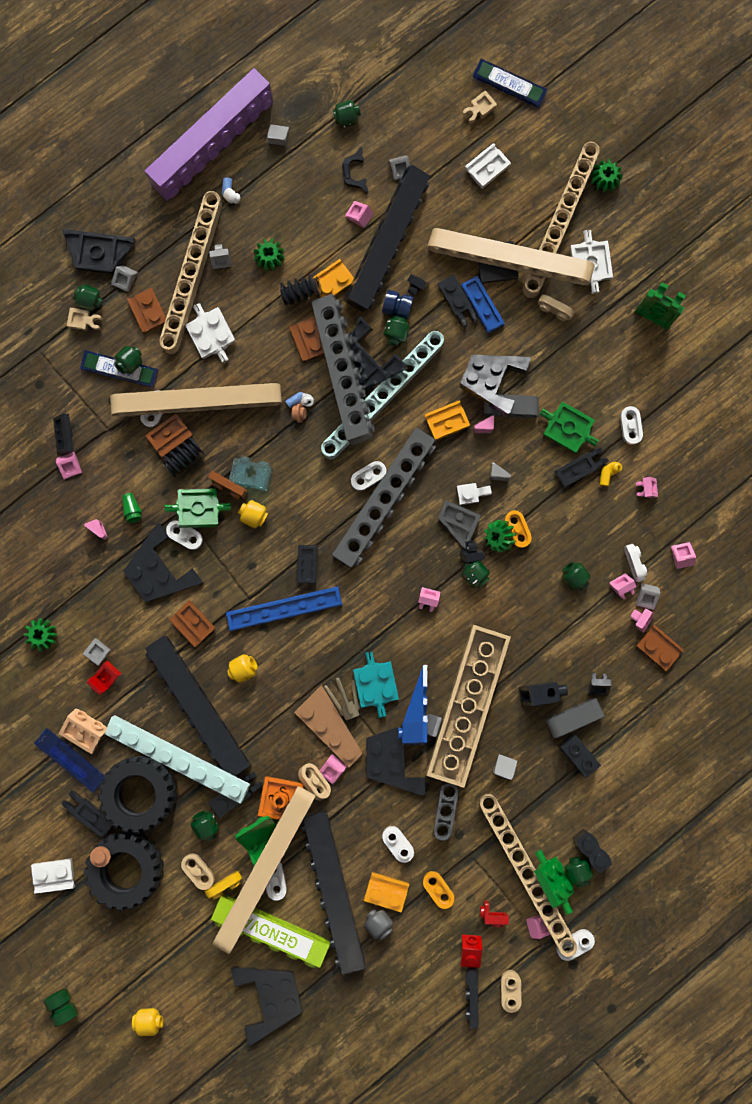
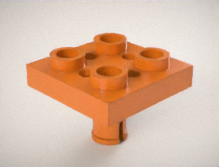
[258,776,304,820]

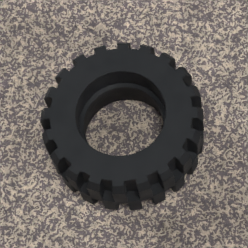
[98,756,177,834]
[84,831,164,911]

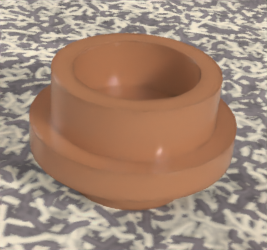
[292,404,307,423]
[90,846,111,867]

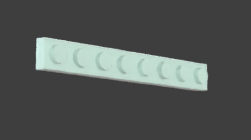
[105,715,250,804]

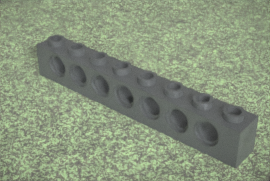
[311,294,375,446]
[332,427,436,569]

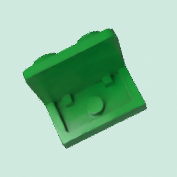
[235,816,290,866]

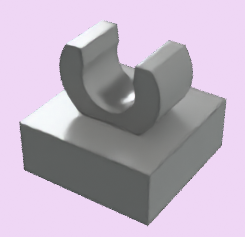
[209,244,232,269]
[83,638,111,665]

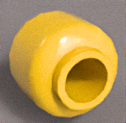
[238,500,268,528]
[228,654,258,683]
[132,1008,163,1036]

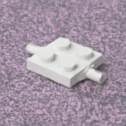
[570,230,613,294]
[185,304,236,363]

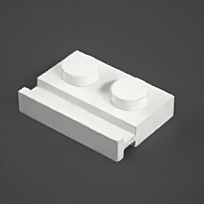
[465,143,511,189]
[31,858,75,894]

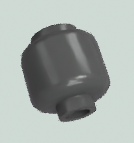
[364,909,393,941]

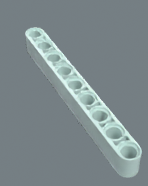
[321,331,444,460]

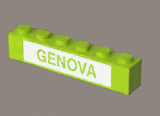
[211,894,330,968]

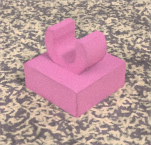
[636,477,658,498]
[609,573,637,599]
[418,587,440,612]
[631,609,654,633]

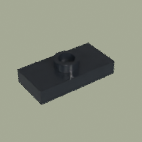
[53,413,73,455]
[297,545,318,584]

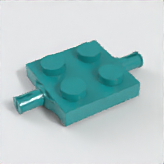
[353,651,399,718]

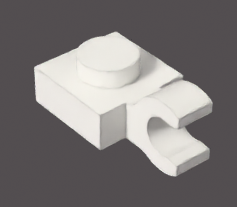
[457,483,491,505]

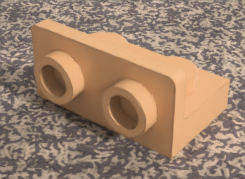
[59,709,107,754]

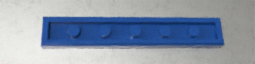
[226,586,342,631]

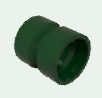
[43,988,79,1027]

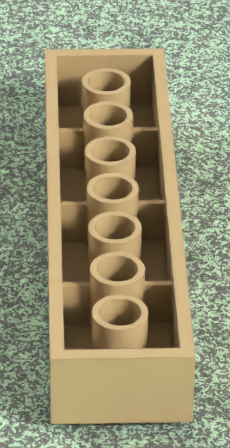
[426,625,511,788]

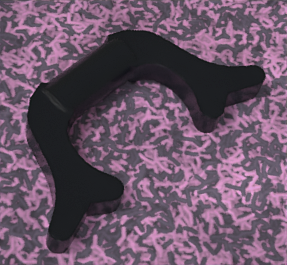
[342,147,368,194]

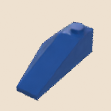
[398,665,427,745]

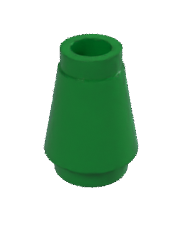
[122,493,142,523]

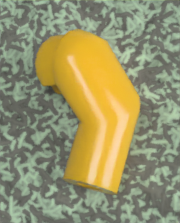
[599,462,622,486]

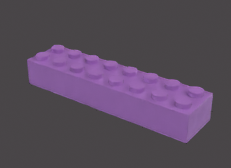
[145,68,273,201]

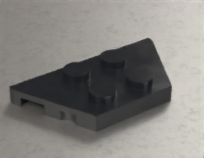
[62,229,136,274]

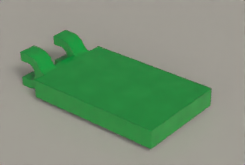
[634,282,686,330]

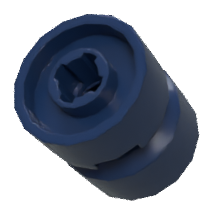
[382,289,414,320]

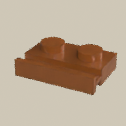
[127,288,166,334]
[289,317,325,363]
[145,413,193,458]
[208,471,248,500]
[169,600,216,647]
[636,625,684,671]

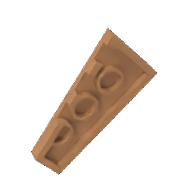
[294,685,363,767]

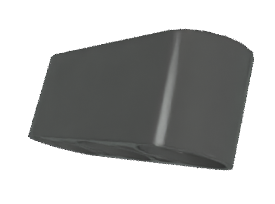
[484,394,539,418]
[545,698,604,738]
[433,782,458,840]

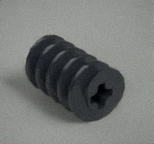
[280,273,322,306]
[163,437,205,478]

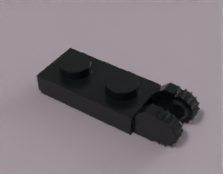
[437,274,478,328]
[554,447,609,488]
[208,771,263,818]
[62,790,113,838]
[466,967,479,1028]

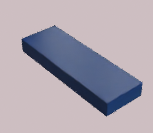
[461,276,505,334]

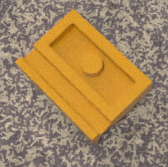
[313,259,354,298]
[424,400,470,441]
[364,872,410,912]

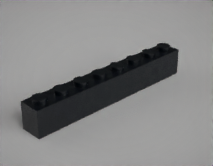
[343,164,430,312]
[145,635,251,776]
[301,809,366,975]

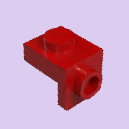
[86,660,122,695]
[480,900,509,928]
[460,935,482,968]

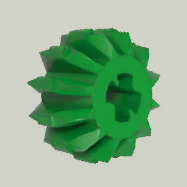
[590,159,623,193]
[253,238,285,271]
[483,520,517,553]
[23,618,58,651]

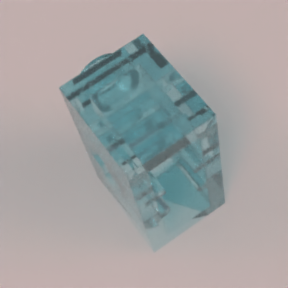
[229,456,273,491]

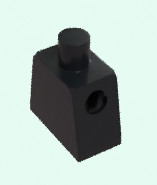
[518,682,568,706]

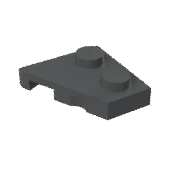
[438,500,481,549]

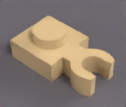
[463,91,497,124]
[67,308,103,331]

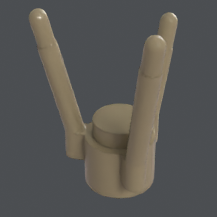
[324,678,361,720]

